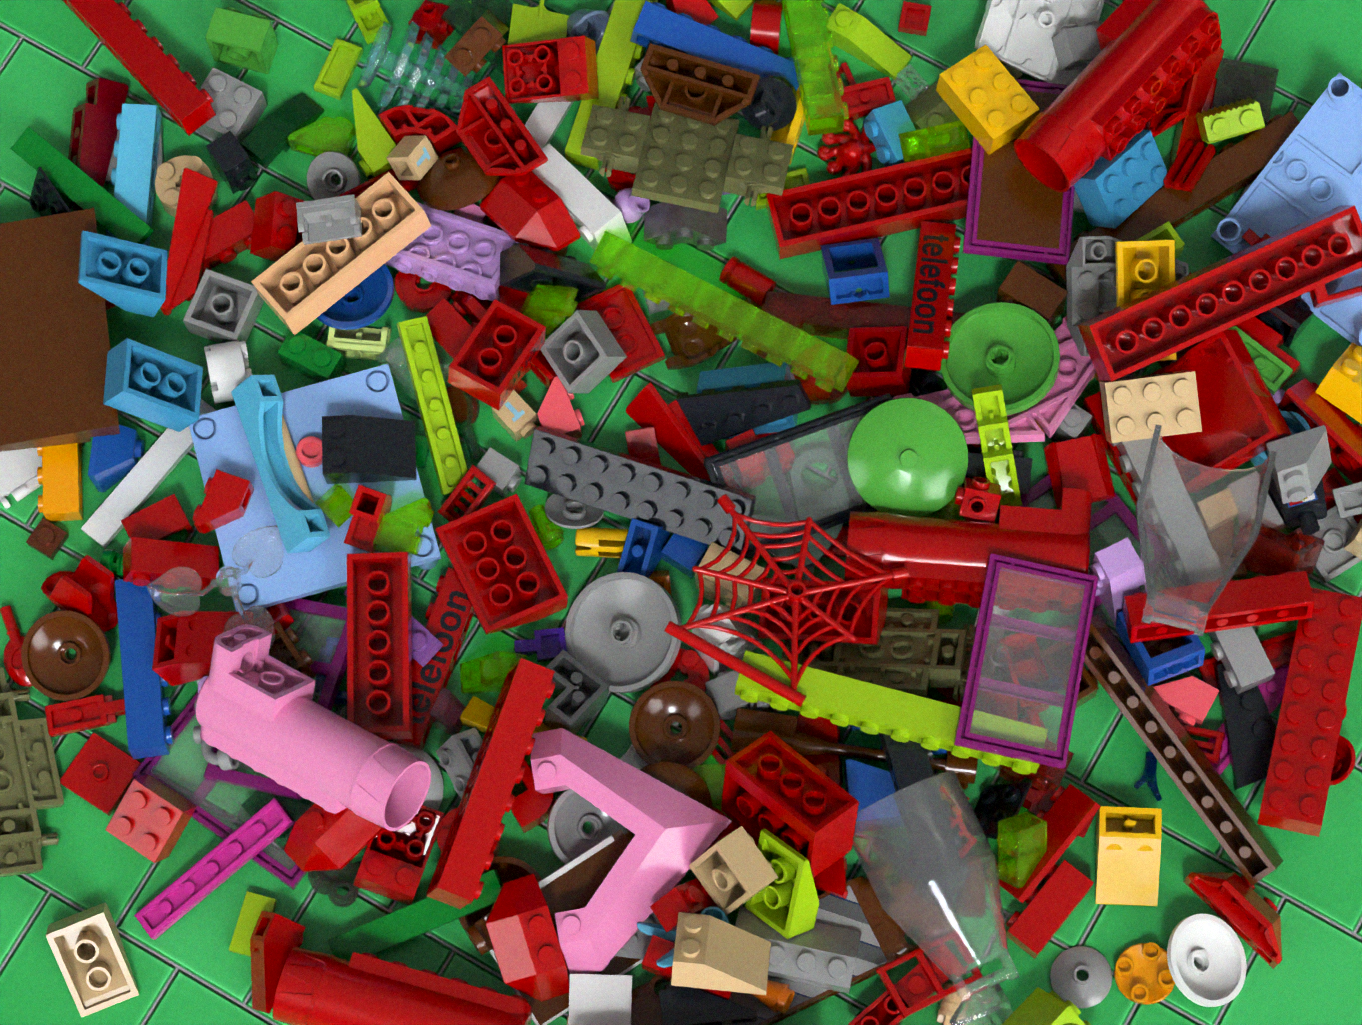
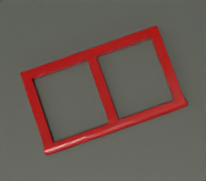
[876,929,983,1019]

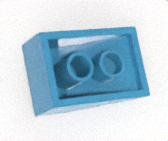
[78,230,168,317]

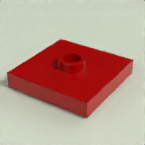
[60,732,141,816]

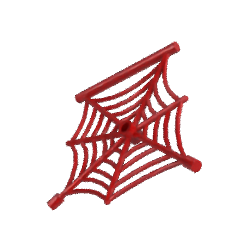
[664,494,909,707]

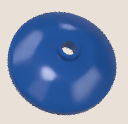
[317,264,394,330]

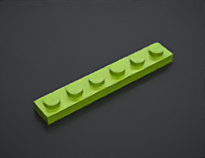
[397,316,470,495]

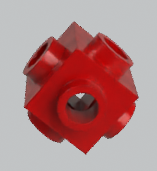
[408,0,455,50]
[954,477,1002,523]

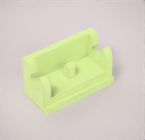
[326,327,391,362]

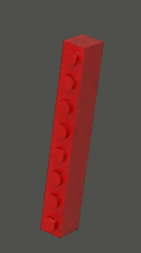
[62,0,216,136]

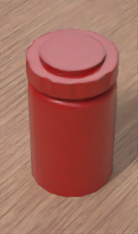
[719,256,776,307]

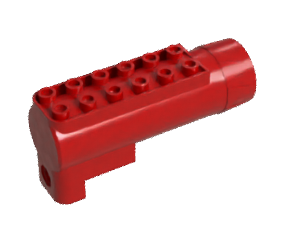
[1014,0,1222,192]
[845,488,1092,616]
[273,946,532,1025]

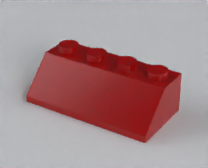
[1278,378,1362,484]
[758,578,889,645]
[992,784,1101,903]

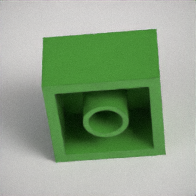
[205,7,278,74]

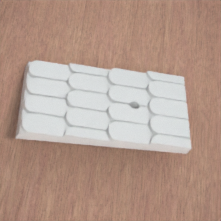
[974,0,1105,85]

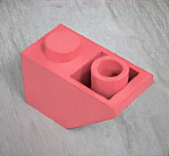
[537,376,585,438]
[1153,676,1219,728]

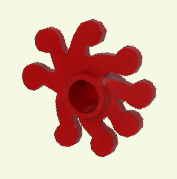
[817,119,876,177]

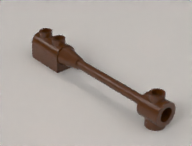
[731,708,978,790]

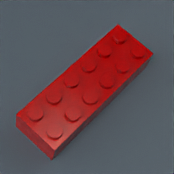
[347,552,413,740]

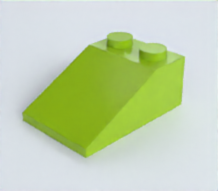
[745,829,819,939]

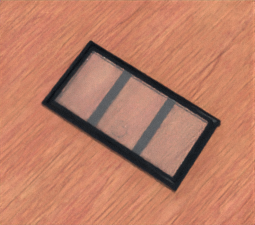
[703,393,893,559]

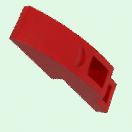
[848,944,963,1025]

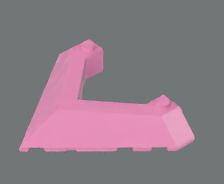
[531,728,732,974]

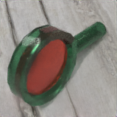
[444,380,482,461]

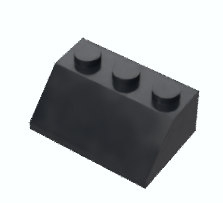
[500,243,606,305]
[1254,299,1314,348]

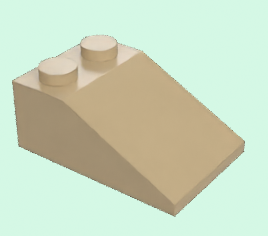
[45,902,139,1018]
[671,912,771,995]

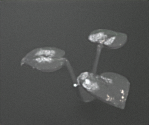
[147,525,284,651]

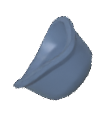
[566,8,610,56]

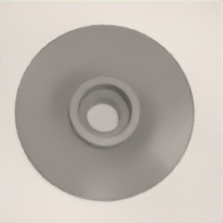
[307,151,360,200]
[545,494,604,529]
[1050,946,1112,1008]

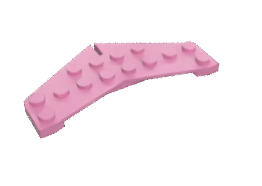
[893,316,1096,444]

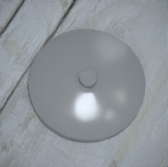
[565,572,682,693]

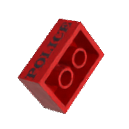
[448,299,546,411]

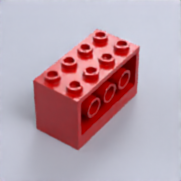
[721,731,859,878]

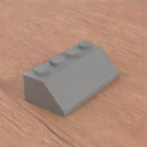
[735,906,862,994]

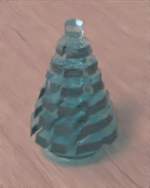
[358,21,474,113]

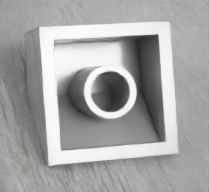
[1266,425,1332,504]

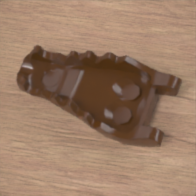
[650,298,764,370]

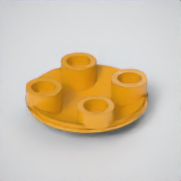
[1114,942,1175,1005]

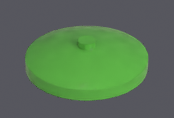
[941,302,1060,415]
[847,397,968,517]

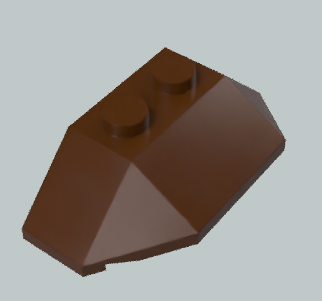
[640,43,760,126]

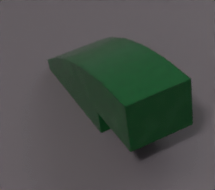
[241,92,324,169]

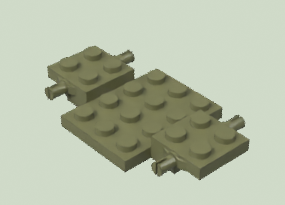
[580,96,793,213]
[781,608,998,702]
[0,667,64,877]

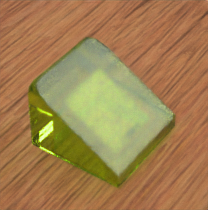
[315,484,353,528]

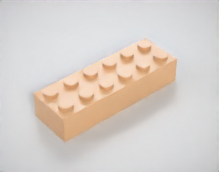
[251,172,431,336]

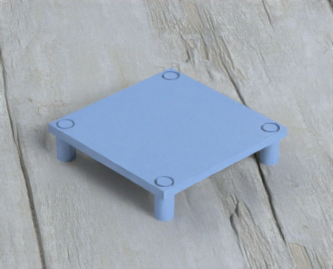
[1211,73,1362,346]
[189,364,442,618]

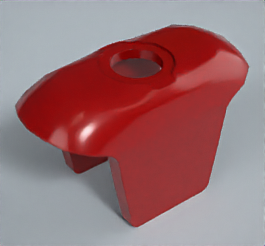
[41,555,118,632]

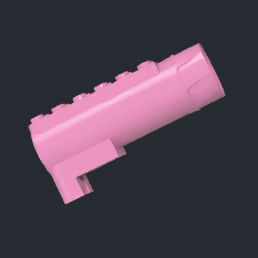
[196,624,431,831]

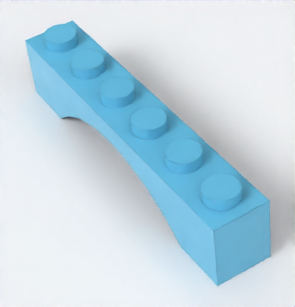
[231,375,331,553]

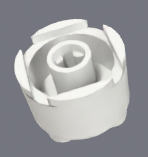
[204,340,252,404]

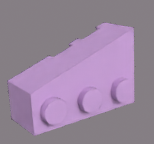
[1089,537,1146,626]

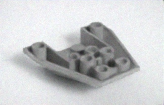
[1066,236,1188,356]

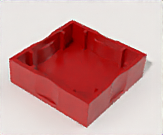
[1151,329,1292,493]

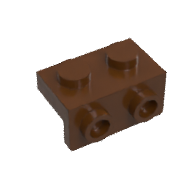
[269,621,317,679]

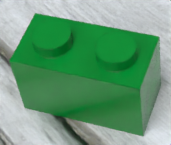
[277,331,347,383]

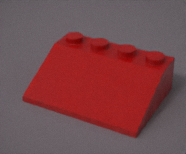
[435,493,568,635]

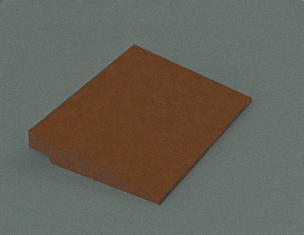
[0,208,120,452]

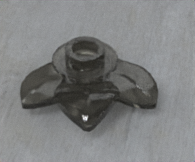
[308,861,361,907]

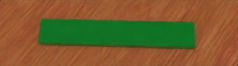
[10,127,154,244]
[328,869,502,961]

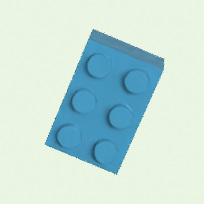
[1074,130,1168,229]
[103,338,203,432]
[697,361,798,438]

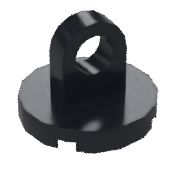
[741,74,798,131]

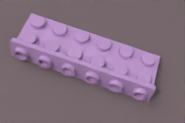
[385,202,519,301]

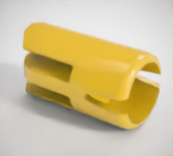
[575,527,629,558]

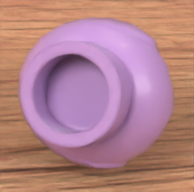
[612,188,650,223]

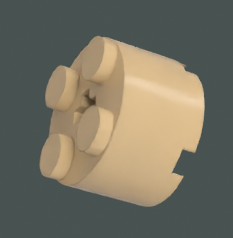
[155,155,218,217]

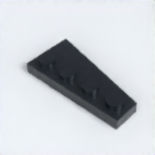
[676,379,811,446]
[1214,663,1276,790]

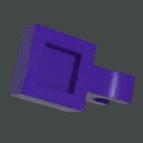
[514,627,567,662]

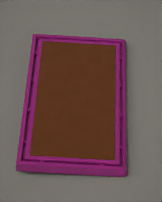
[963,79,1075,265]

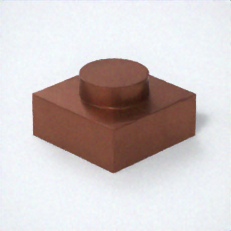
[26,518,69,560]

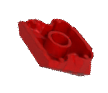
[1044,433,1116,510]

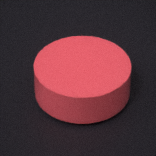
[296,436,322,468]

